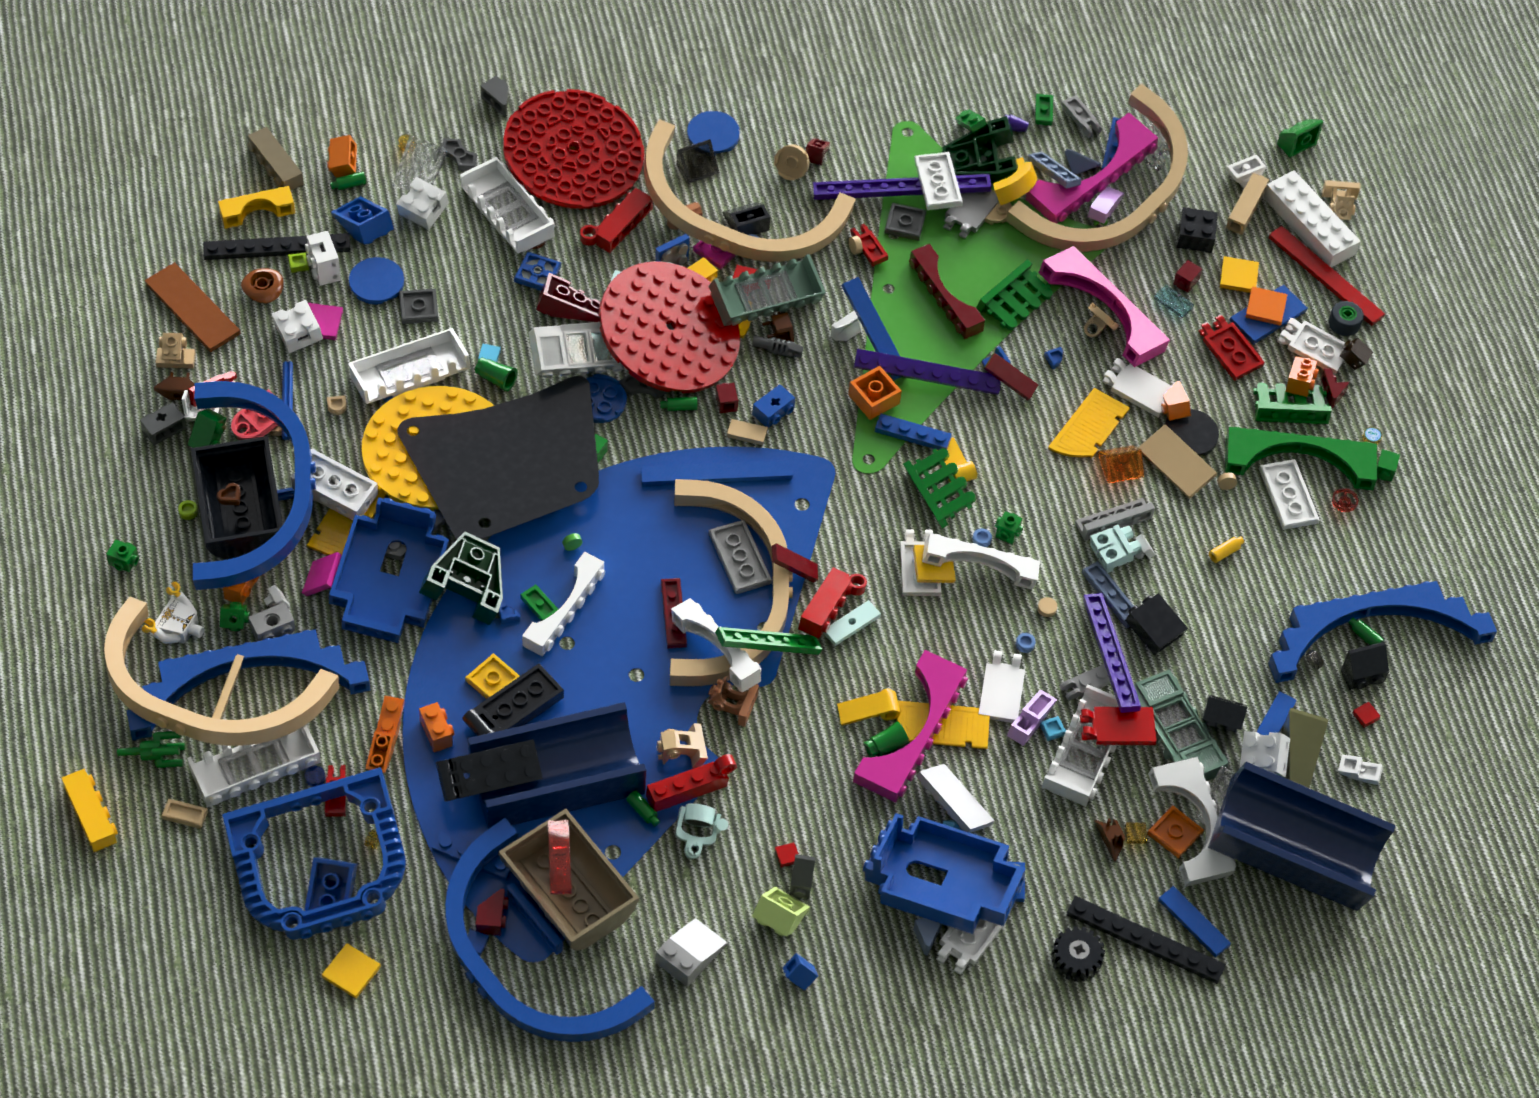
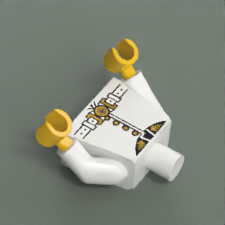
[142,582,204,644]

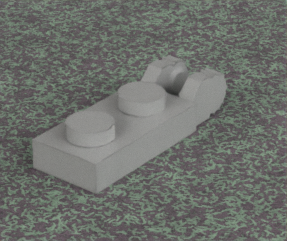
[1061,95,1102,138]
[1059,664,1111,701]

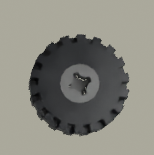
[1051,926,1105,982]

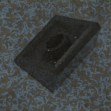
[676,139,720,184]

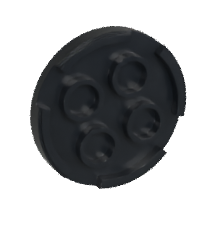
[1164,409,1219,456]

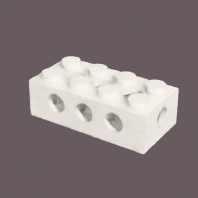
[291,449,378,520]

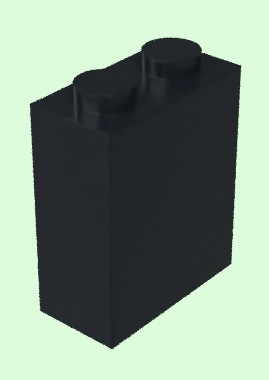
[1125,593,1188,656]

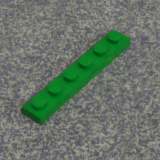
[715,627,822,655]

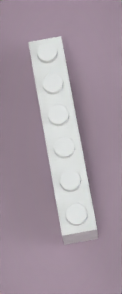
[922,533,1040,590]
[522,552,606,657]
[671,598,761,692]

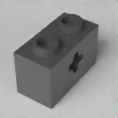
[140,402,186,446]

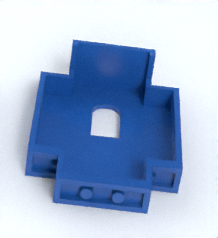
[329,497,449,643]
[863,813,1026,934]

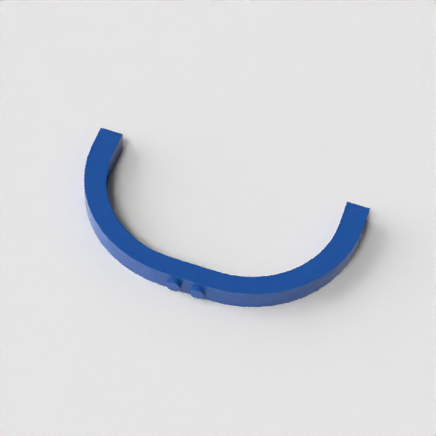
[193,381,316,590]
[445,818,655,1042]

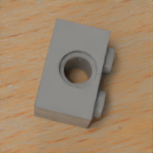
[248,602,296,641]

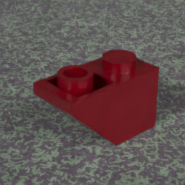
[475,889,509,936]

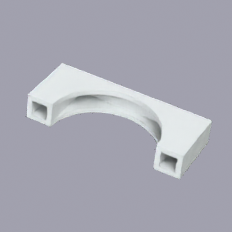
[1148,757,1236,887]

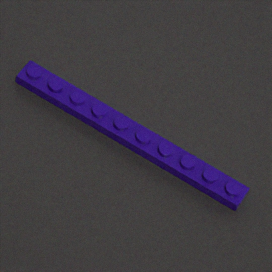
[813,174,991,200]

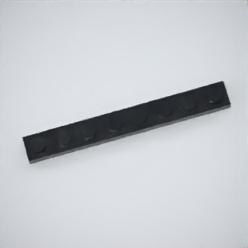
[203,233,351,260]
[1066,895,1226,984]

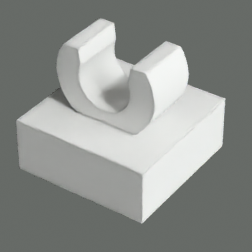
[1135,534,1156,559]
[264,585,290,608]

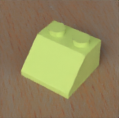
[752,887,810,937]

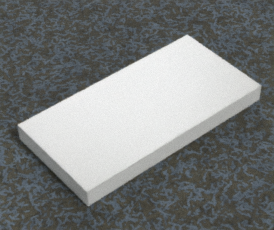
[914,152,963,210]
[1259,459,1320,530]

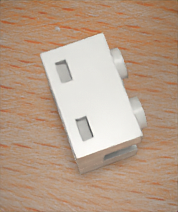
[396,177,449,230]
[305,231,341,286]
[272,300,323,353]
[1240,731,1290,777]

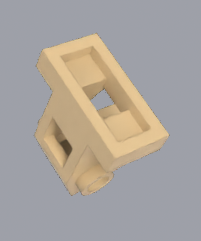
[1322,180,1360,220]
[156,333,196,369]
[656,723,708,768]

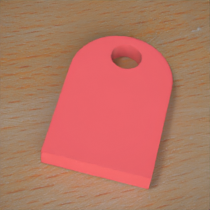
[231,389,278,440]

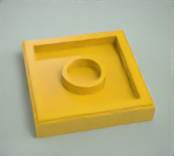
[1219,256,1259,293]
[913,545,956,583]
[465,653,520,699]
[322,943,381,999]

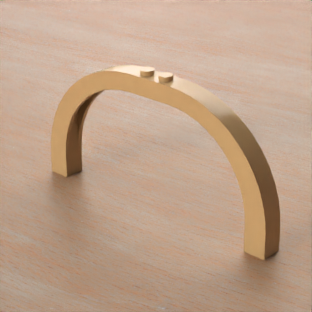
[1006,83,1188,252]
[644,119,856,262]
[670,479,793,686]
[104,597,339,746]

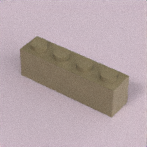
[247,127,304,191]

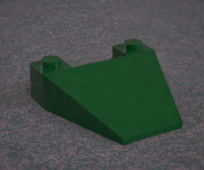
[942,116,1018,184]
[419,532,503,625]

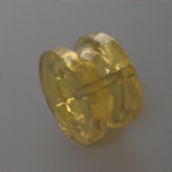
[398,134,415,152]
[364,830,380,850]

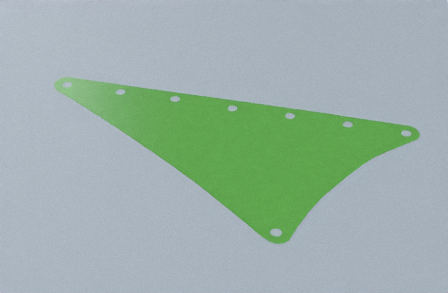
[852,121,1105,474]

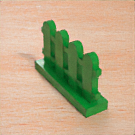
[976,259,1053,330]
[1253,382,1332,424]
[903,448,976,529]

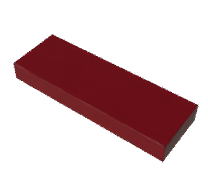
[984,353,1038,401]
[772,543,818,583]

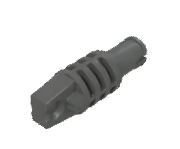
[752,335,804,358]

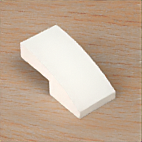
[1338,754,1383,785]

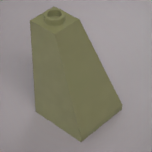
[1282,708,1329,788]

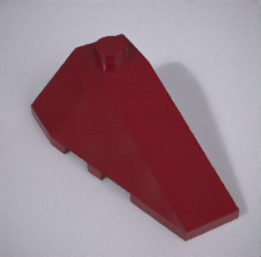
[536,273,600,322]

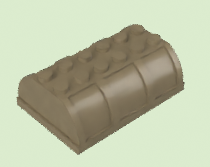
[499,809,639,951]

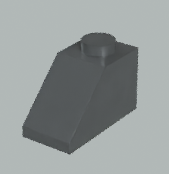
[480,75,508,117]
[789,854,816,898]

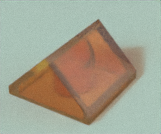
[1097,445,1144,483]

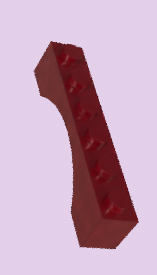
[909,244,985,339]

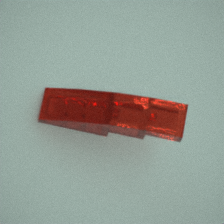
[548,820,572,894]

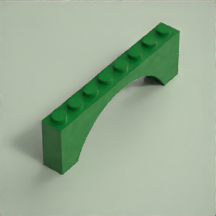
[1225,427,1377,491]

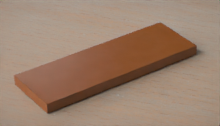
[145,262,241,353]

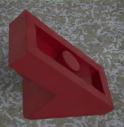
[806,138,830,165]
[1320,368,1349,409]

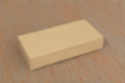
[727,419,768,445]
[162,799,208,829]

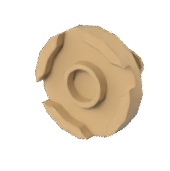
[774,144,810,181]
[1084,302,1119,338]

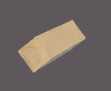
[1226,173,1269,235]

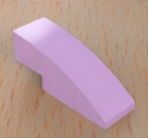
[1088,186,1124,224]
[1007,690,1057,746]

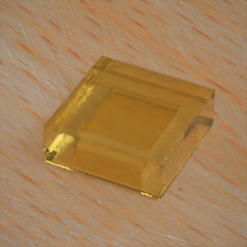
[1125,822,1148,844]

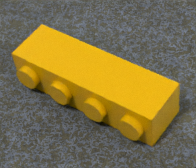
[61,768,118,852]

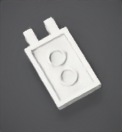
[1277,318,1345,375]
[1102,358,1172,418]
[900,530,941,596]
[979,650,1025,723]
[936,919,1007,975]

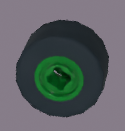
[1328,301,1364,336]

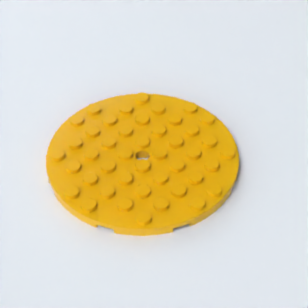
[362,386,494,511]

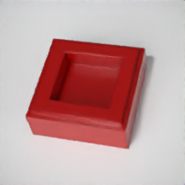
[1352,702,1381,728]
[775,842,798,868]

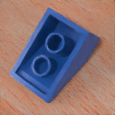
[331,196,394,245]
[305,857,358,912]

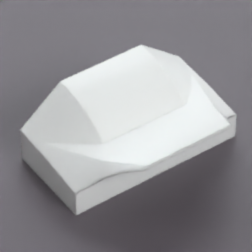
[1226,154,1266,188]
[831,311,862,341]

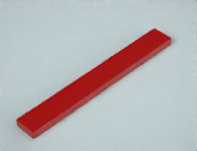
[1268,226,1385,326]

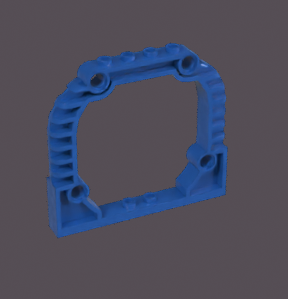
[222,767,406,940]

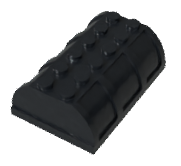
[191,436,283,560]

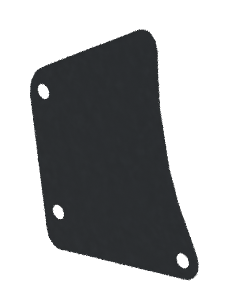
[398,376,599,539]

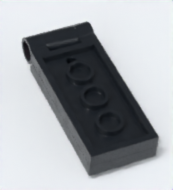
[462,663,564,736]
[435,739,543,802]

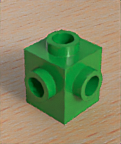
[995,511,1024,545]
[106,539,139,572]
[220,602,250,631]

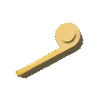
[944,437,977,482]
[837,689,900,726]

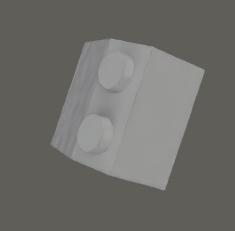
[656,918,727,987]

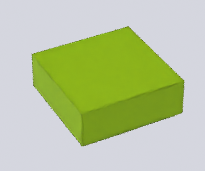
[288,252,309,273]

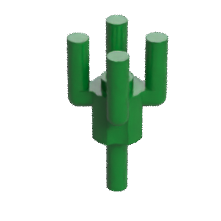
[117,731,186,768]

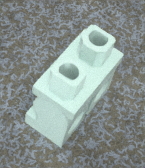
[1090,525,1142,573]

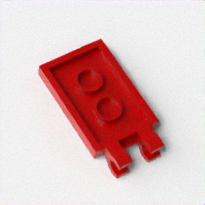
[1199,315,1265,381]
[1080,707,1157,745]

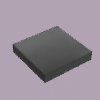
[884,203,927,241]
[399,288,439,324]

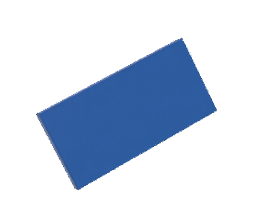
[1229,284,1308,345]

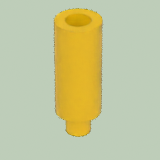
[1209,537,1244,563]

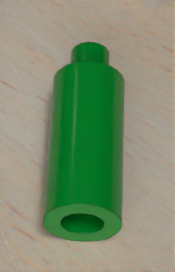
[330,172,367,191]
[660,397,698,411]
[1348,617,1384,645]
[626,791,660,826]

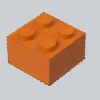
[848,366,902,420]

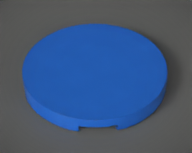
[687,111,740,155]
[349,257,404,304]
[586,374,627,423]

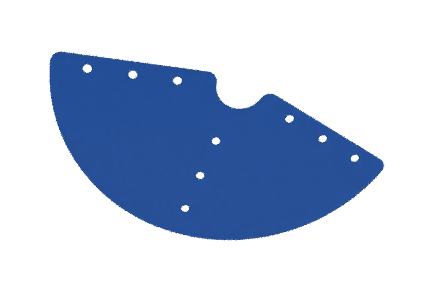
[403,447,835,962]

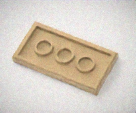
[1138,424,1217,499]
[212,654,244,719]

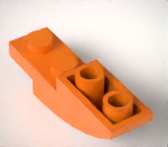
[365,696,405,773]

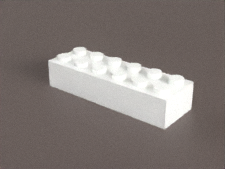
[1263,170,1361,267]

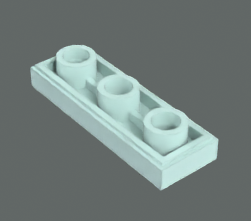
[823,600,881,646]

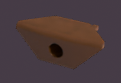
[762,311,794,342]
[154,372,195,400]
[1095,818,1125,862]

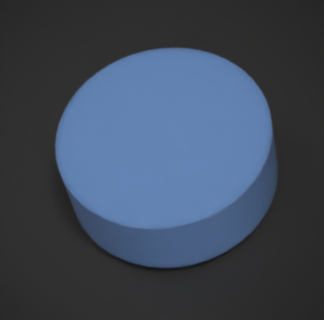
[972,528,992,547]
[1016,633,1036,653]

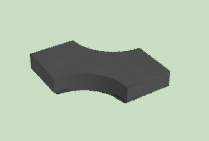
[442,138,477,171]
[619,374,668,399]

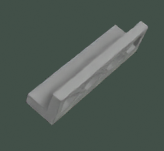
[1075,498,1155,541]

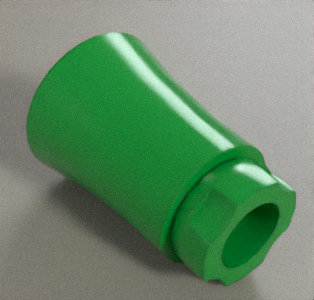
[475,357,518,392]
[864,721,910,758]

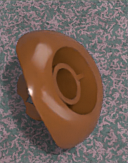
[241,268,284,303]

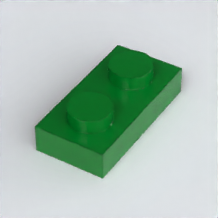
[1035,94,1053,126]
[955,109,987,132]
[520,584,559,621]

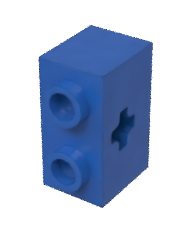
[752,384,795,428]

